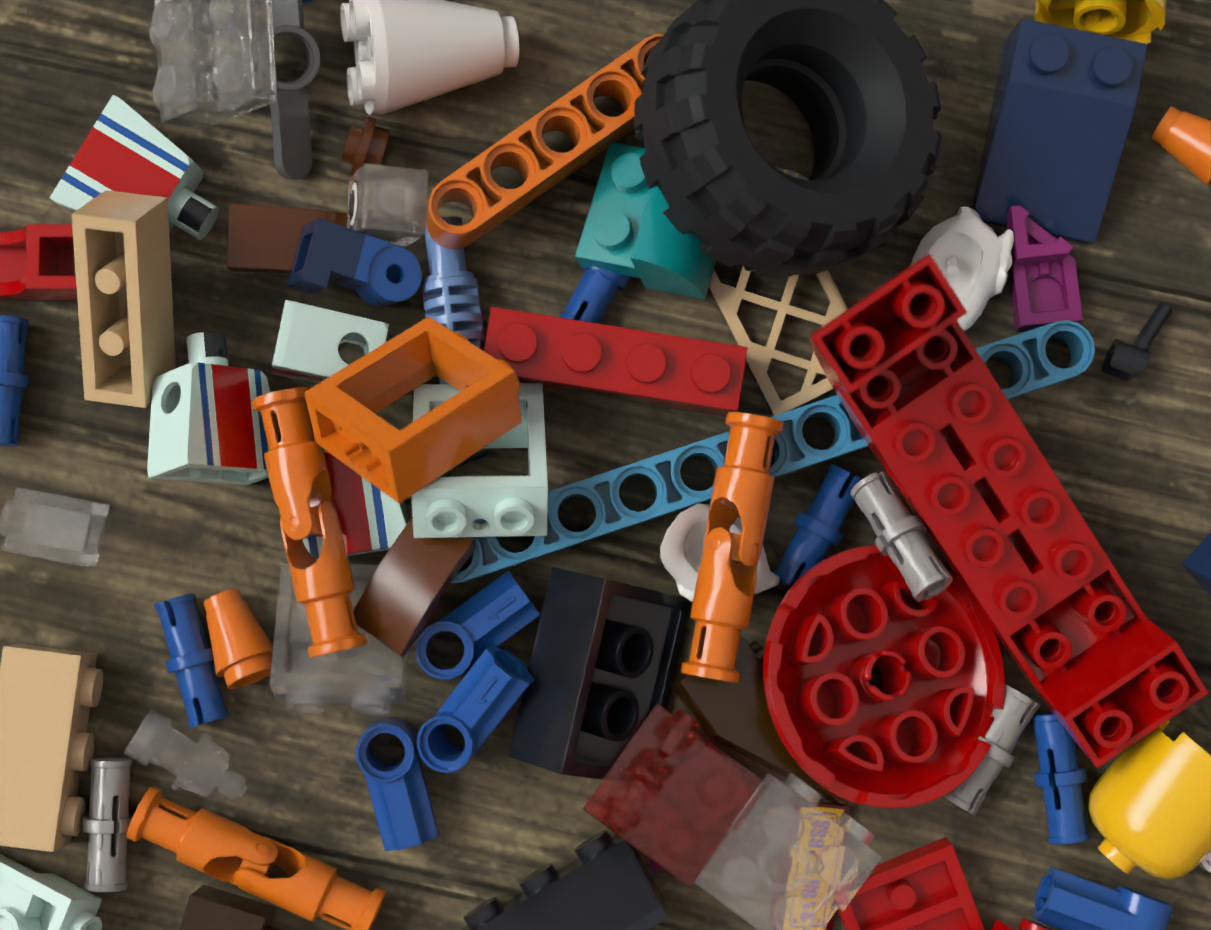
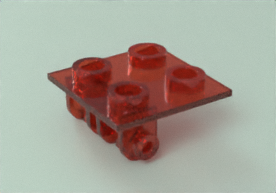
[582,704,762,887]

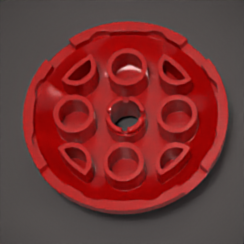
[763,546,1005,809]

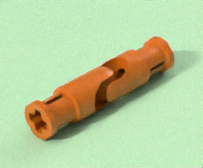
[252,387,368,658]
[681,412,784,683]
[126,786,387,930]

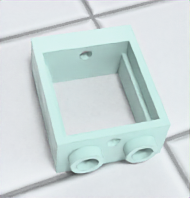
[412,383,548,538]

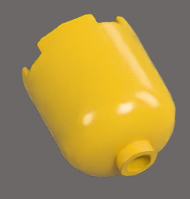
[1088,720,1211,879]

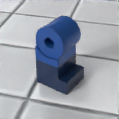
[287,218,422,307]

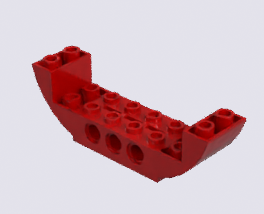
[810,254,1209,768]

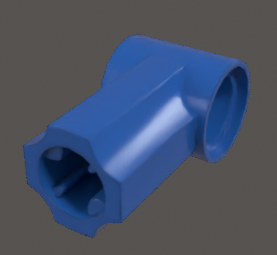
[416,571,541,680]
[417,644,535,773]
[356,716,440,851]
[1033,865,1174,930]

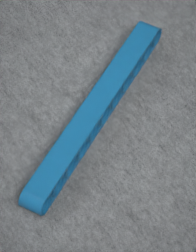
[451,320,1095,583]

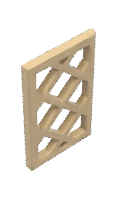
[709,265,848,416]

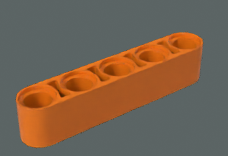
[426,33,665,249]

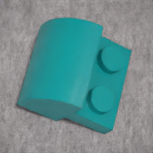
[575,143,716,300]

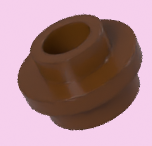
[340,116,390,180]

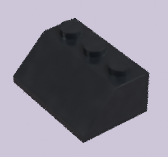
[508,567,692,786]
[461,830,668,930]

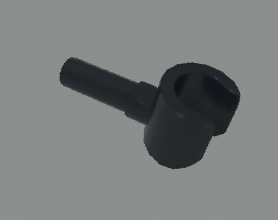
[1102,303,1173,381]

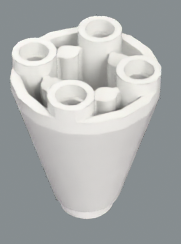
[340,0,519,115]

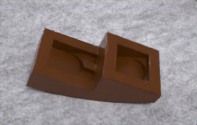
[227,204,363,273]
[353,517,476,658]

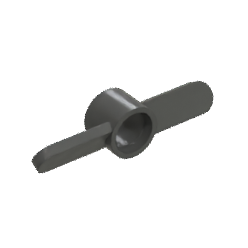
[249,0,320,180]

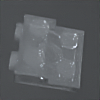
[149,0,277,129]
[270,563,409,716]
[692,772,882,930]

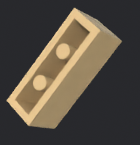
[72,190,176,408]
[0,644,103,852]

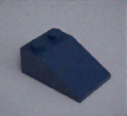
[972,18,1147,245]

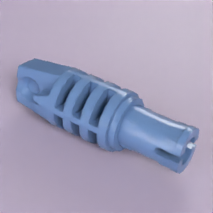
[422,216,485,384]

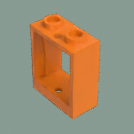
[304,316,522,504]

